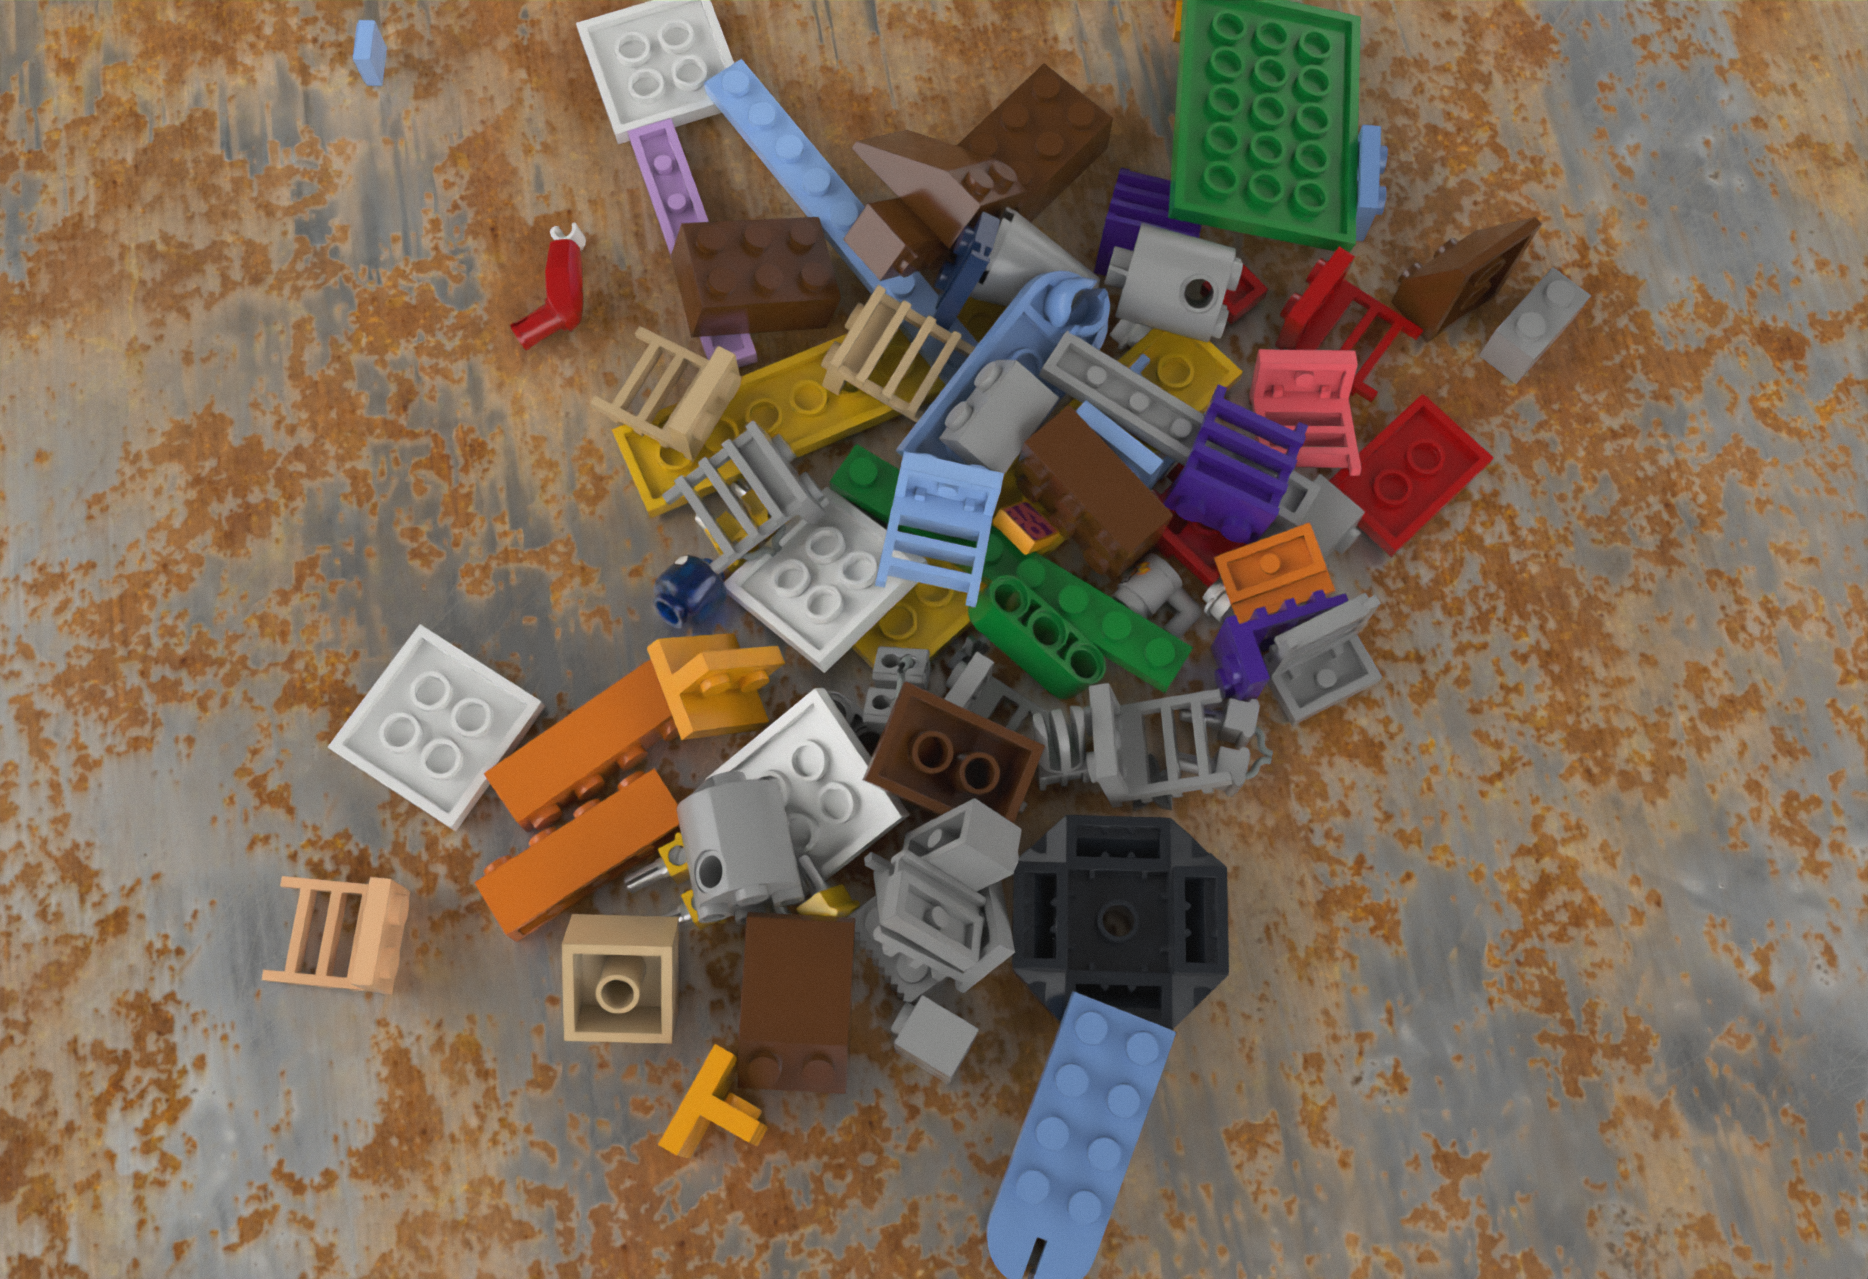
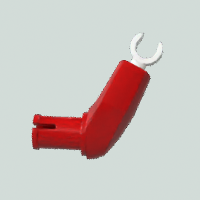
[510,222,586,351]

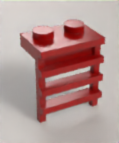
[1275,246,1423,403]

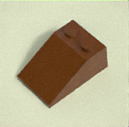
[852,130,1027,249]
[1391,217,1542,343]
[862,682,1045,824]
[737,912,856,1094]

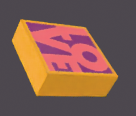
[992,499,1060,555]

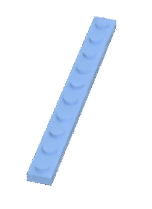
[704,59,979,385]

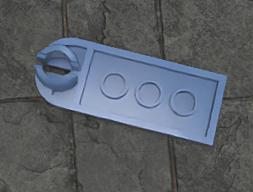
[895,271,1110,465]
[986,991,1177,1279]

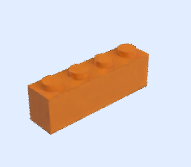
[483,659,679,833]
[474,768,681,942]

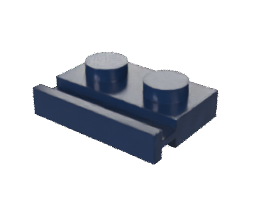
[933,212,1000,331]

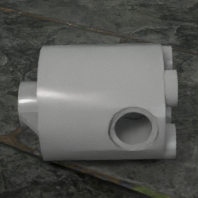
[1104,223,1243,343]
[676,771,805,924]

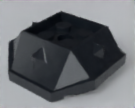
[1012,815,1229,1030]

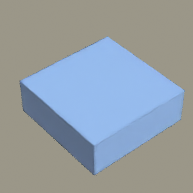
[353,20,387,86]

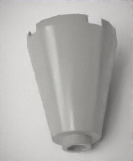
[970,207,1100,308]

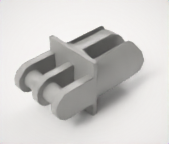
[1033,706,1090,791]

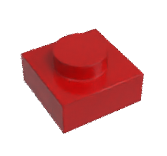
[1199,264,1268,325]

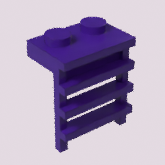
[1094,167,1202,290]
[1163,384,1308,545]
[1210,589,1349,702]

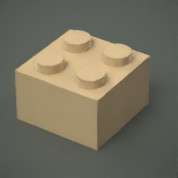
[562,914,679,1044]

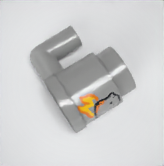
[1111,552,1201,639]

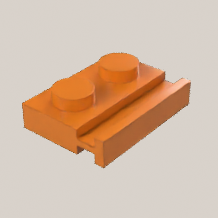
[1214,522,1335,624]

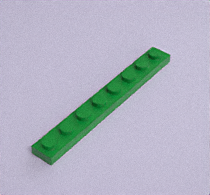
[829,444,1193,693]

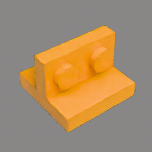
[647,633,785,740]
[658,1044,768,1159]

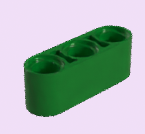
[968,574,1106,700]

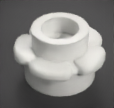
[1110,319,1153,350]
[1203,579,1234,623]

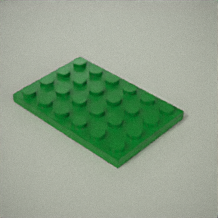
[1168,0,1361,253]

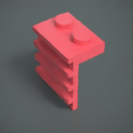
[1249,349,1362,476]

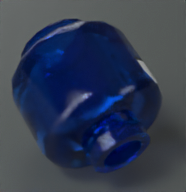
[653,555,727,628]

